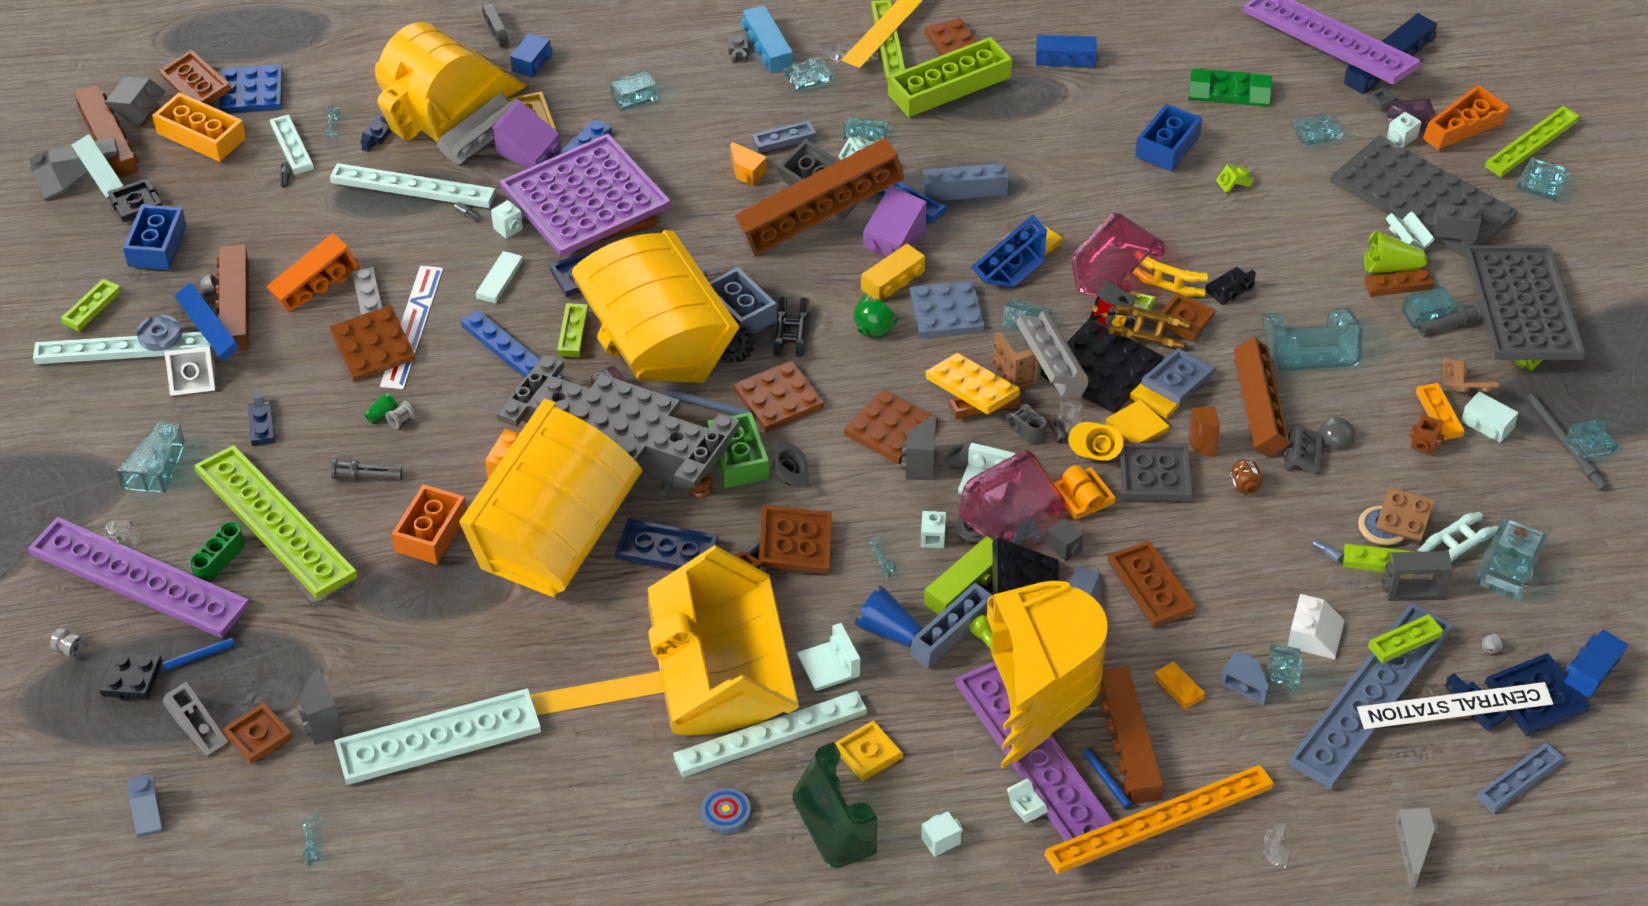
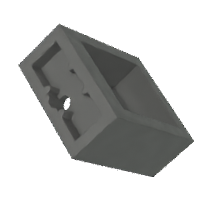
[1382,551,1453,601]

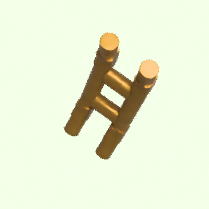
[1109,305,1191,350]

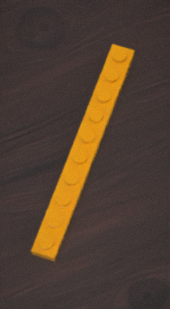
[1044,765,1274,875]

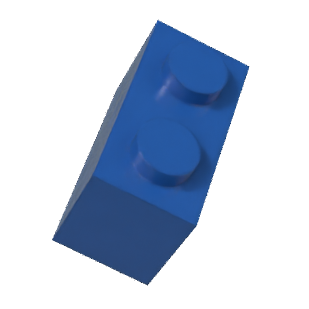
[510,33,552,78]

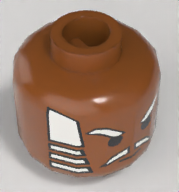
[1229,459,1263,494]

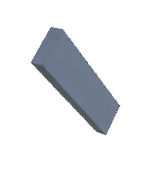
[1476,742,1565,814]

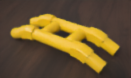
[1132,251,1208,298]

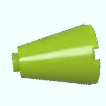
[1364,231,1427,274]

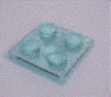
[1517,157,1571,201]

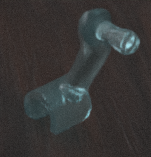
[325,104,340,139]
[868,534,896,578]
[302,814,320,867]

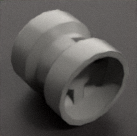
[50,627,85,659]

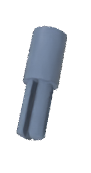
[1312,539,1344,563]

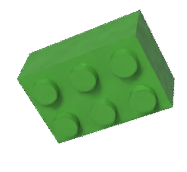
[707,412,769,488]

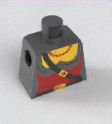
[1089,280,1136,328]

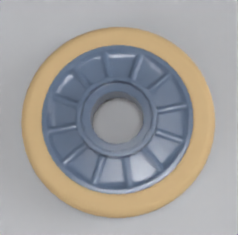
[1358,505,1406,546]

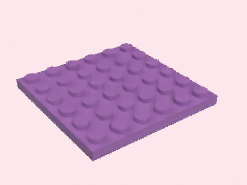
[500,134,671,257]

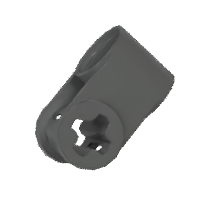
[1005,404,1046,445]

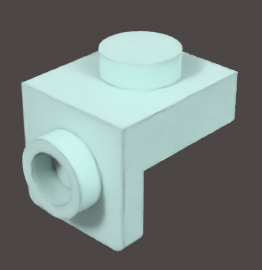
[1007,778,1048,823]

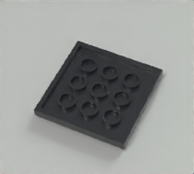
[1040,319,1163,414]

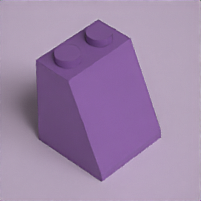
[493,100,561,169]
[863,186,927,257]

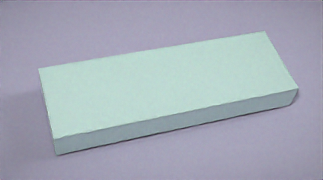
[71,134,123,198]
[476,251,523,304]

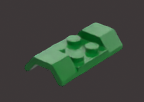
[1188,68,1272,107]

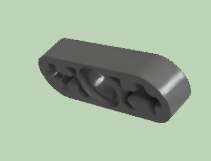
[482,3,509,46]

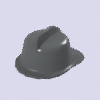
[772,443,809,487]

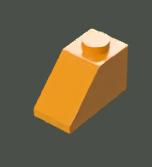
[730,142,767,186]

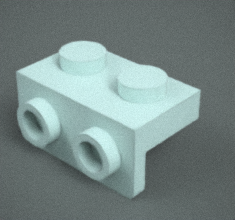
[1386,212,1435,250]

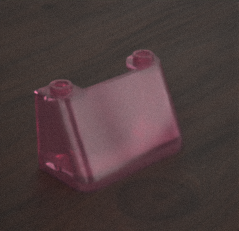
[1071,213,1166,296]
[958,450,1065,542]

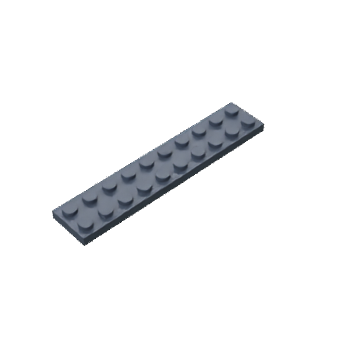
[1288,602,1454,789]

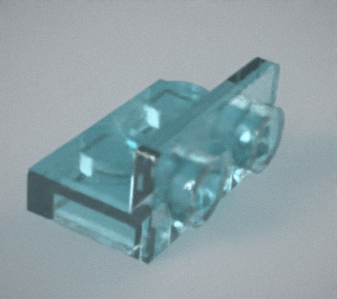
[844,117,888,142]
[1000,298,1052,331]
[1565,418,1618,459]
[1265,643,1304,696]

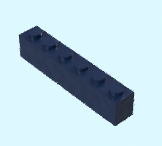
[1344,13,1437,94]

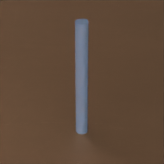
[665,388,751,415]

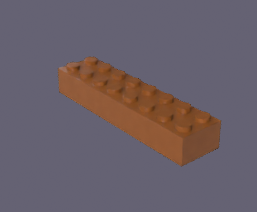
[735,137,905,256]

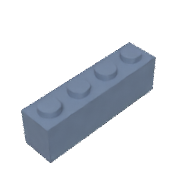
[922,163,1008,201]
[910,583,992,669]

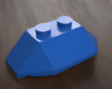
[971,214,1047,289]

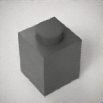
[1046,518,1084,561]

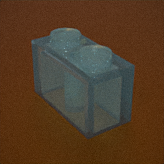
[610,70,658,111]
[1402,287,1456,329]

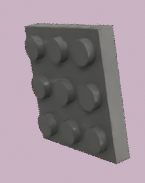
[1119,443,1192,501]

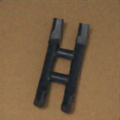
[773,297,809,357]

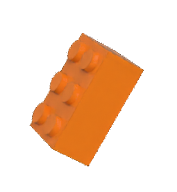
[392,484,467,565]

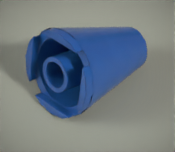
[854,585,922,647]

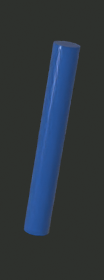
[162,638,235,671]
[1083,749,1133,810]

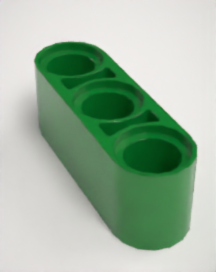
[190,522,245,582]

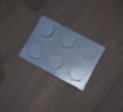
[1141,348,1215,404]

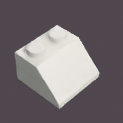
[165,346,216,396]
[1287,594,1345,659]

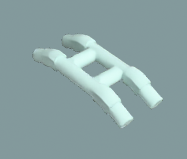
[1417,512,1500,562]

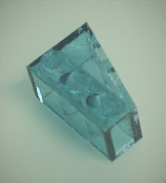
[116,422,185,493]

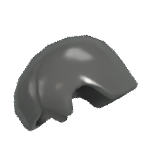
[1318,417,1355,450]

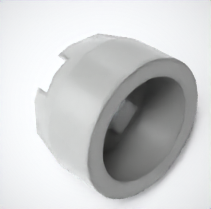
[200,274,219,293]
[1482,633,1503,654]

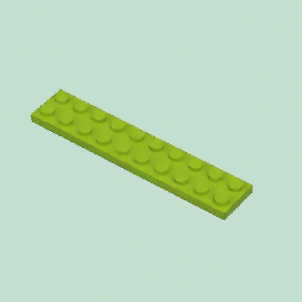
[194,445,357,599]

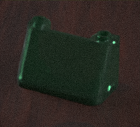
[792,742,878,868]

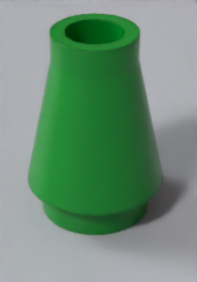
[364,393,398,424]

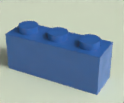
[1036,35,1097,68]
[1564,629,1629,698]

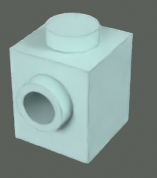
[1387,112,1421,148]
[491,200,523,239]
[921,511,946,548]
[921,811,963,857]

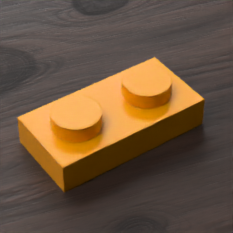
[1154,661,1205,710]

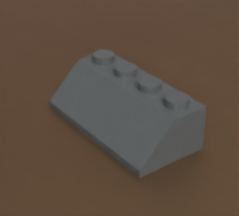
[778,139,857,221]

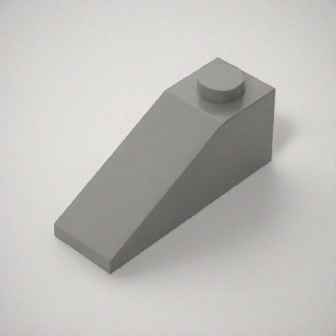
[162,682,228,756]
[1395,808,1437,888]

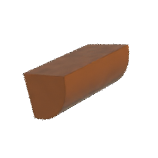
[1188,406,1220,457]

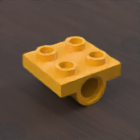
[1052,465,1116,520]

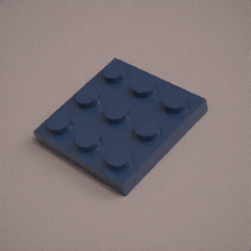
[1485,653,1590,737]

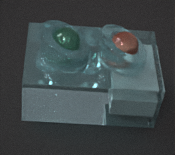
[1475,518,1548,601]

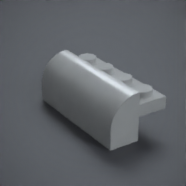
[436,93,518,164]
[1016,311,1088,399]

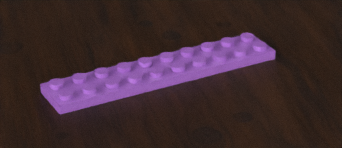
[1243,0,1421,85]
[28,517,250,638]
[955,662,1113,865]

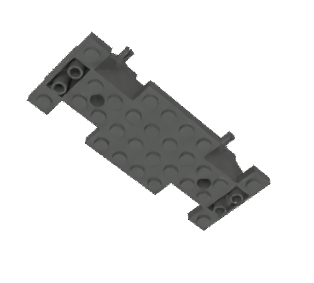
[496,355,740,496]

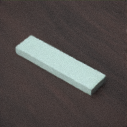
[270,115,314,175]

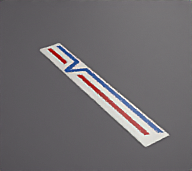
[380,266,443,389]

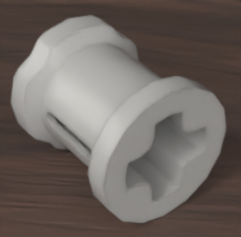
[385,401,416,429]

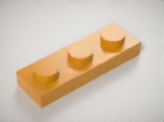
[1416,383,1464,441]

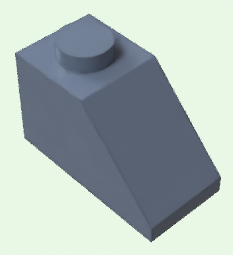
[1221,650,1269,705]
[127,774,163,837]

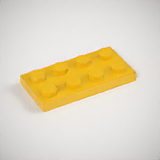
[925,353,1020,414]

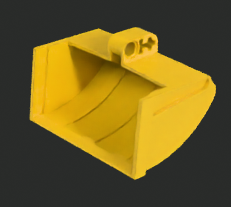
[572,230,739,383]
[459,398,642,598]
[648,545,799,735]

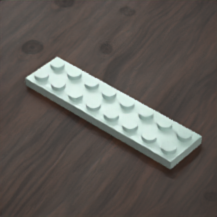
[334,688,541,785]

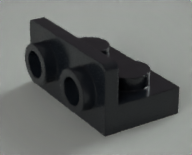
[1205,267,1256,305]

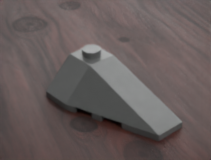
[30,138,118,201]

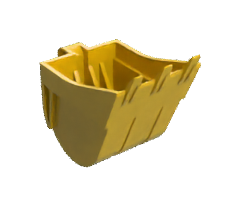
[375,22,527,142]
[987,581,1107,769]

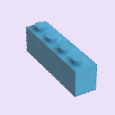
[740,5,793,73]

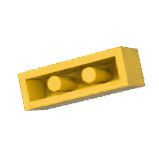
[861,244,925,301]

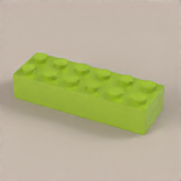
[888,37,1012,118]

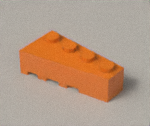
[1422,84,1510,150]
[266,233,360,312]

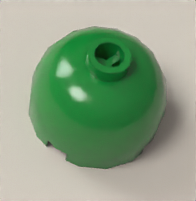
[853,295,898,337]

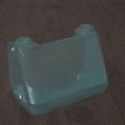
[1263,308,1362,371]

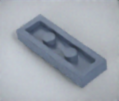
[752,120,816,153]

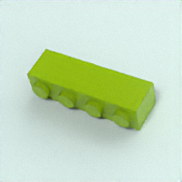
[924,536,994,615]

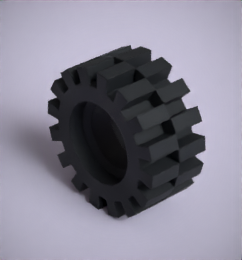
[720,323,755,363]

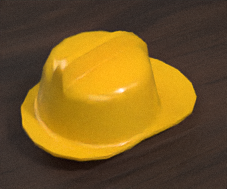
[1069,422,1123,461]

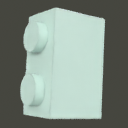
[1461,391,1518,443]

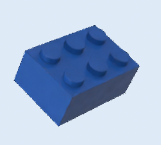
[1135,104,1202,171]
[123,204,187,270]

